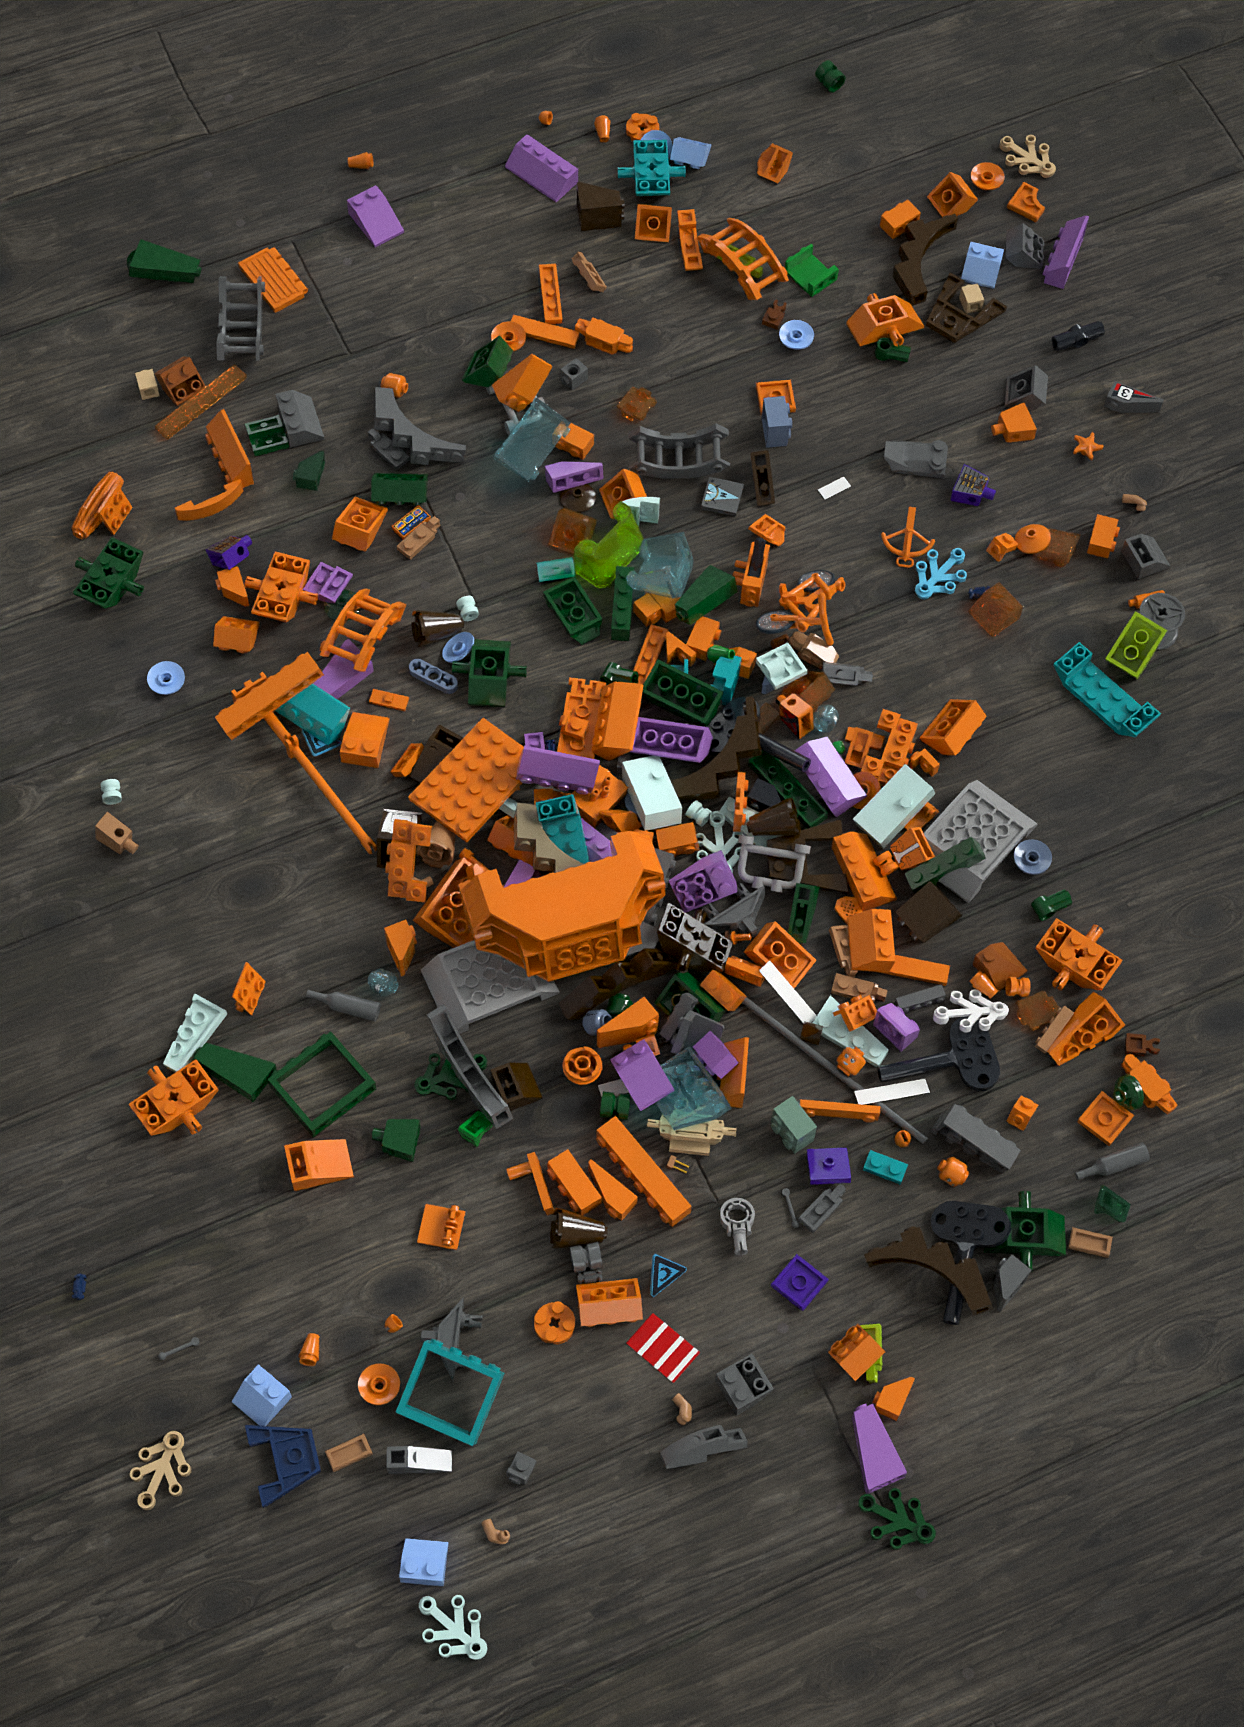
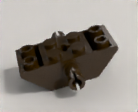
[657,902,733,973]

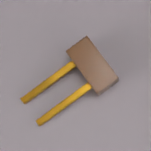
[666,1155,689,1173]

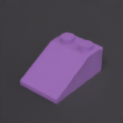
[347,185,404,247]
[610,1039,675,1111]

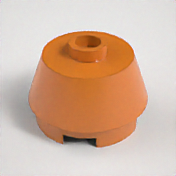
[562,1046,602,1085]

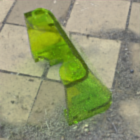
[574,501,644,588]

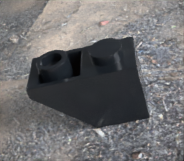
[747,778,781,811]

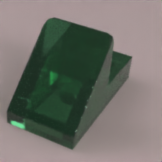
[1094,1185,1131,1223]

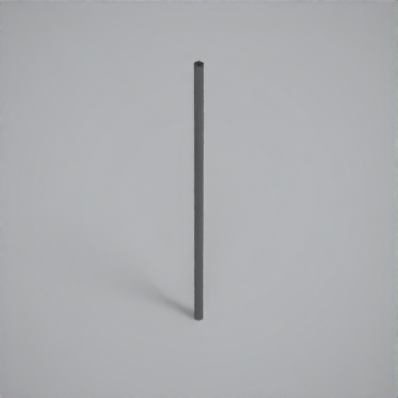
[707,972,928,1144]

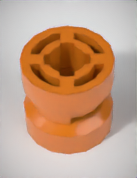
[873,851,899,877]
[1005,976,1030,997]

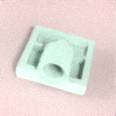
[756,643,807,690]

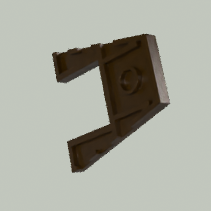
[926,272,1007,343]
[766,820,848,894]

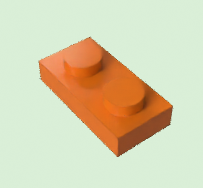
[390,743,424,777]

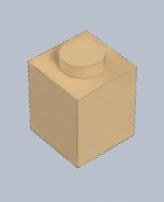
[959,284,984,314]
[135,369,159,400]

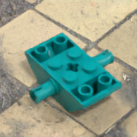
[618,140,686,196]

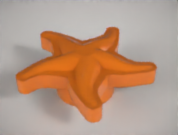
[1073,432,1104,460]

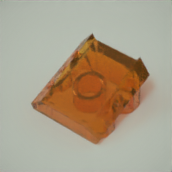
[1033,528,1081,567]

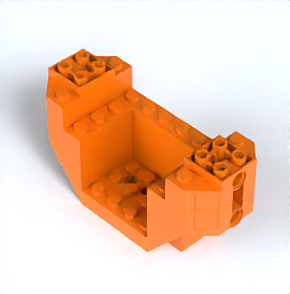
[458,830,666,982]

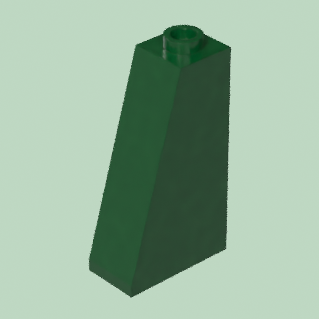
[129,239,202,283]
[675,565,738,625]
[194,1043,277,1102]

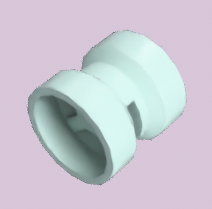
[456,596,479,621]
[101,779,122,805]
[686,800,712,827]

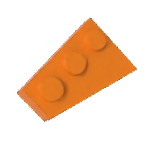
[733,772,749,832]

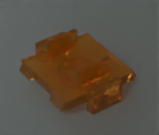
[617,386,657,421]
[1016,990,1059,1031]

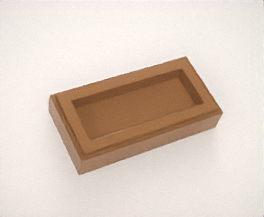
[1068,1227,1113,1258]
[325,1434,373,1472]

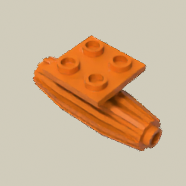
[71,472,132,539]

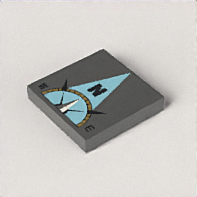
[701,477,744,517]

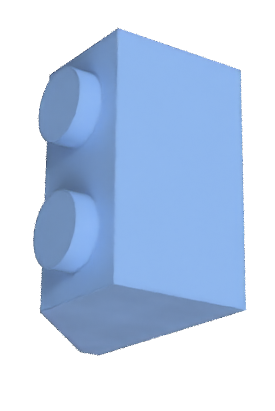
[670,137,711,169]
[961,242,1004,289]
[232,1364,292,1426]
[399,1539,448,1586]

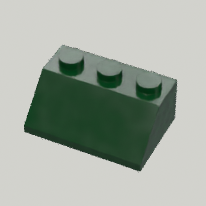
[462,336,513,387]
[371,473,428,505]
[654,972,727,1022]

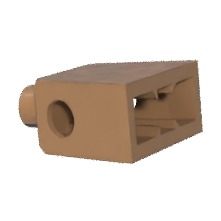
[95,812,139,854]

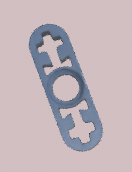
[409,659,458,694]

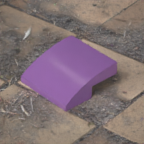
[303,562,353,604]

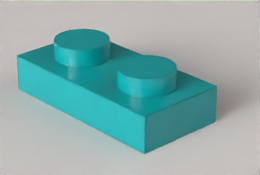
[536,557,575,582]
[863,1150,908,1185]

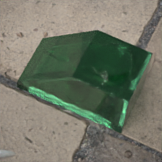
[293,451,326,491]

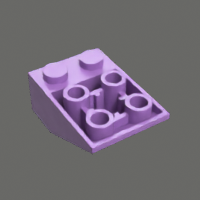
[669,850,737,913]

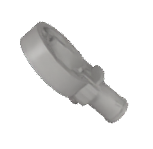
[720,1198,755,1255]

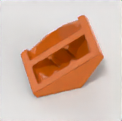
[757,143,793,184]
[748,514,785,546]

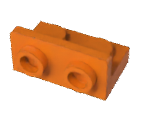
[724,956,765,987]
[833,994,877,1032]

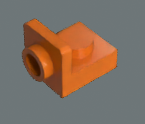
[559,710,589,740]
[909,749,940,776]

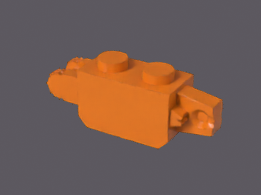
[575,318,633,354]
[1121,1054,1177,1115]

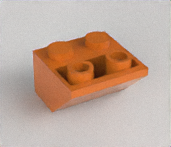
[828,1324,885,1381]

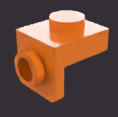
[986,533,1019,561]
[1007,1095,1038,1131]

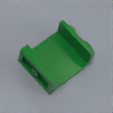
[785,244,839,297]

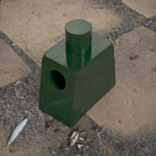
[372,1119,421,1162]

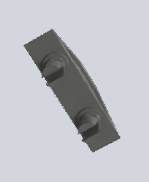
[702,883,765,938]
[421,1297,483,1383]

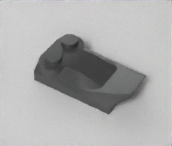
[884,440,948,479]

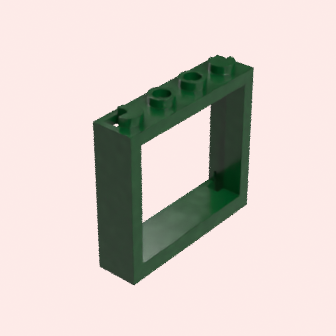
[268,1032,377,1138]

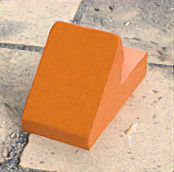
[666,631,696,667]
[845,727,874,768]

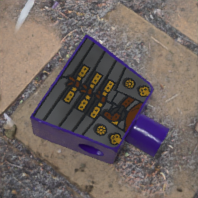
[951,464,996,506]
[205,535,252,570]

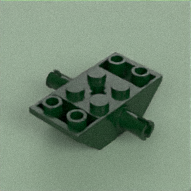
[73,537,144,609]
[452,639,527,708]
[984,1191,1066,1273]

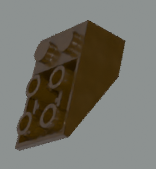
[409,725,463,784]

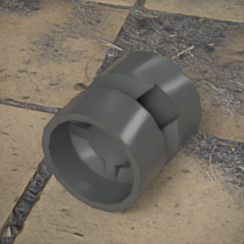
[570,1242,603,1273]

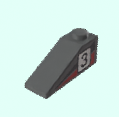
[1104,381,1164,413]

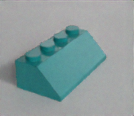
[274,684,350,745]

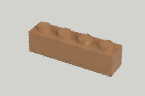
[1034,1006,1074,1054]

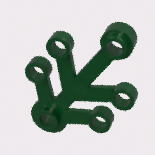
[415,1053,487,1100]
[858,1488,936,1550]

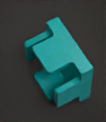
[711,655,742,705]

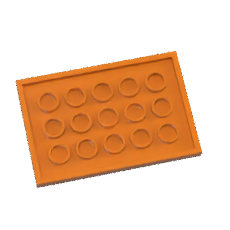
[408,718,524,843]

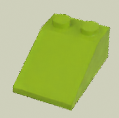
[1105,611,1167,680]

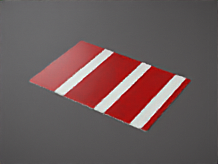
[627,1313,700,1383]

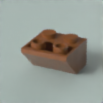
[154,356,207,406]

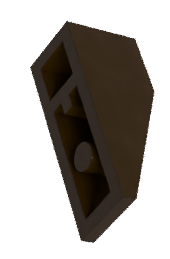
[750,450,775,506]

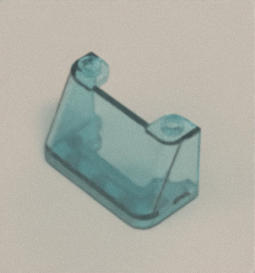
[493,397,571,482]
[626,532,693,599]

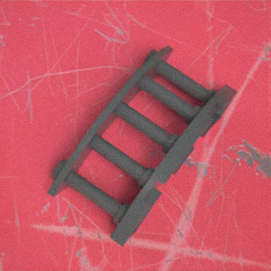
[216,276,265,361]
[628,423,730,479]

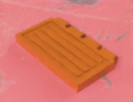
[238,247,308,313]

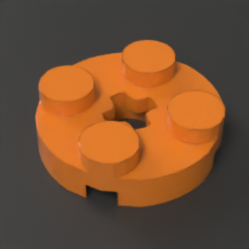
[626,113,659,141]
[534,1301,575,1345]

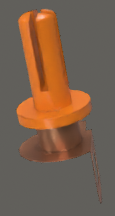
[724,931,752,945]

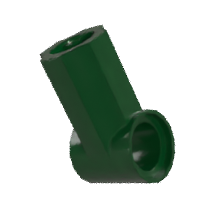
[875,338,911,362]
[600,662,639,685]
[1031,889,1073,921]

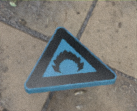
[301,729,341,756]
[650,1254,687,1297]

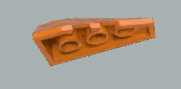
[1047,991,1125,1066]

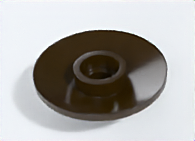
[560,484,596,513]

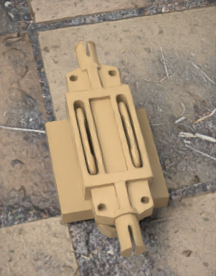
[647,1111,736,1156]

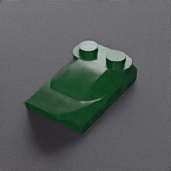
[543,576,603,645]

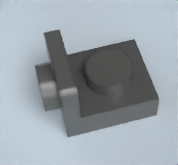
[506,1452,537,1485]

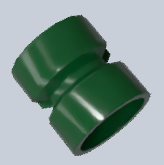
[815,60,846,93]
[600,1091,631,1120]

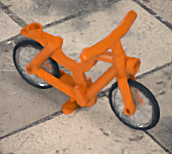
[756,570,845,646]

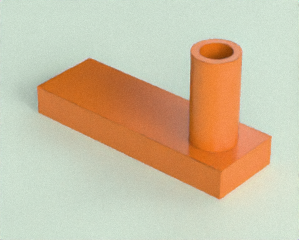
[507,1152,554,1216]

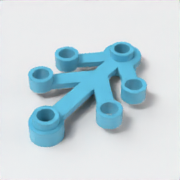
[915,548,967,599]

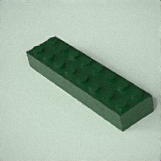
[748,751,828,829]

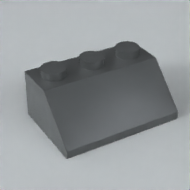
[275,390,325,448]

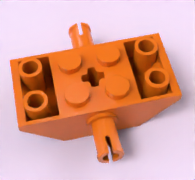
[846,293,924,346]
[245,552,318,622]
[1036,918,1123,991]
[129,1059,219,1136]

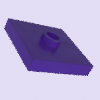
[807,1148,851,1184]
[771,1254,829,1312]

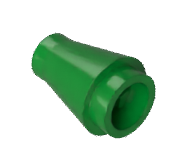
[707,645,736,663]

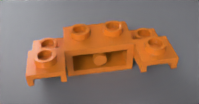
[861,709,918,787]
[385,819,432,902]

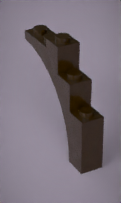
[892,214,958,306]
[864,1226,993,1316]

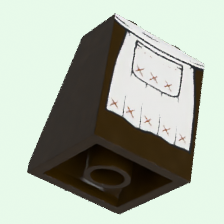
[377,809,422,871]

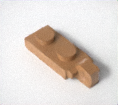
[572,252,607,292]
[397,516,440,560]
[829,925,858,977]
[831,973,887,1002]

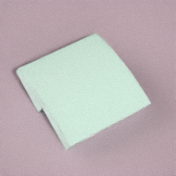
[621,497,660,527]

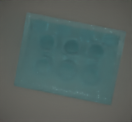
[655,1046,732,1130]

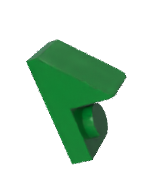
[458,1111,493,1147]

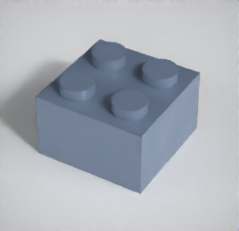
[761,396,792,448]

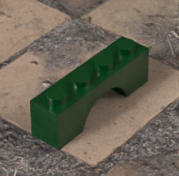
[611,566,634,641]
[905,836,986,893]

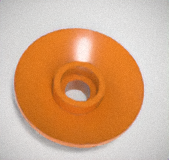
[971,162,1005,190]
[491,321,526,352]
[1015,524,1051,554]
[853,772,881,809]
[358,1364,400,1405]

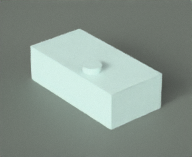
[622,756,682,831]
[853,764,935,849]

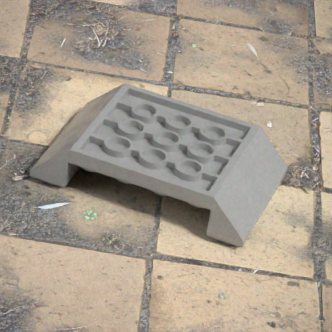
[924,780,1038,903]
[421,940,559,1034]

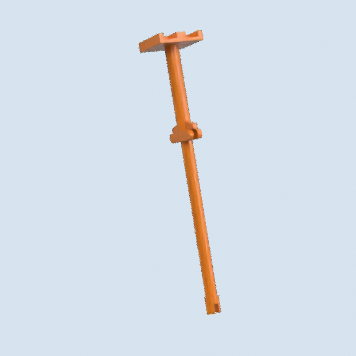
[231,672,377,854]

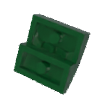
[245,415,289,456]

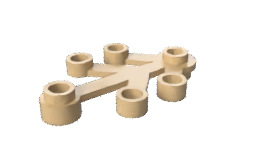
[1000,135,1056,178]
[130,1431,191,1510]

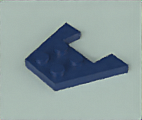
[245,1425,321,1508]

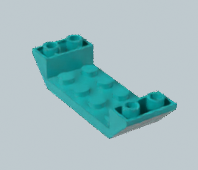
[1053,642,1161,737]
[536,794,590,864]

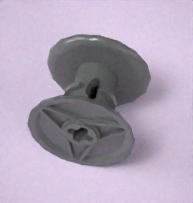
[1140,593,1185,650]

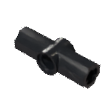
[1051,321,1105,351]

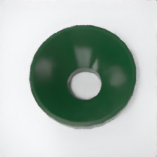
[1113,1074,1144,1111]

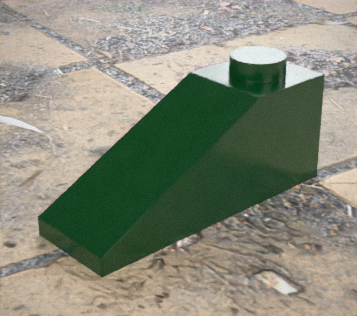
[788,883,819,943]

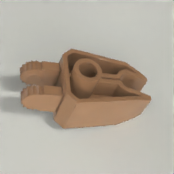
[789,631,839,669]

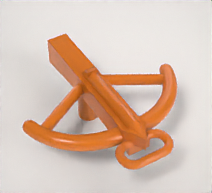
[881,507,935,568]

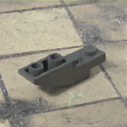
[660,1425,748,1469]

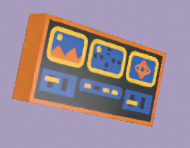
[392,505,431,540]

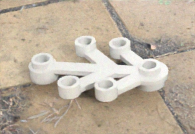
[933,989,1009,1032]

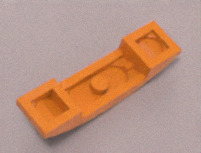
[677,209,703,271]
[175,479,243,521]

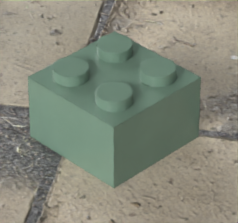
[771,1096,817,1154]

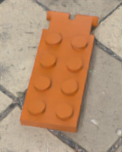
[557,677,606,759]

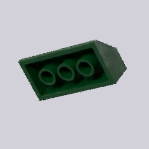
[641,659,723,727]

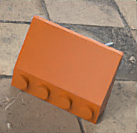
[413,857,474,948]

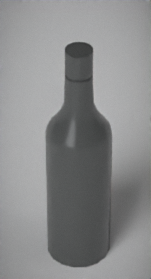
[306,990,381,1022]
[1075,1142,1150,1180]

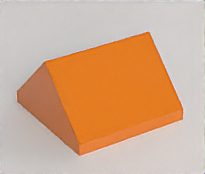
[635,204,672,242]

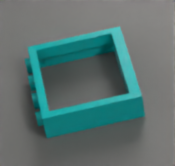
[396,1339,505,1446]

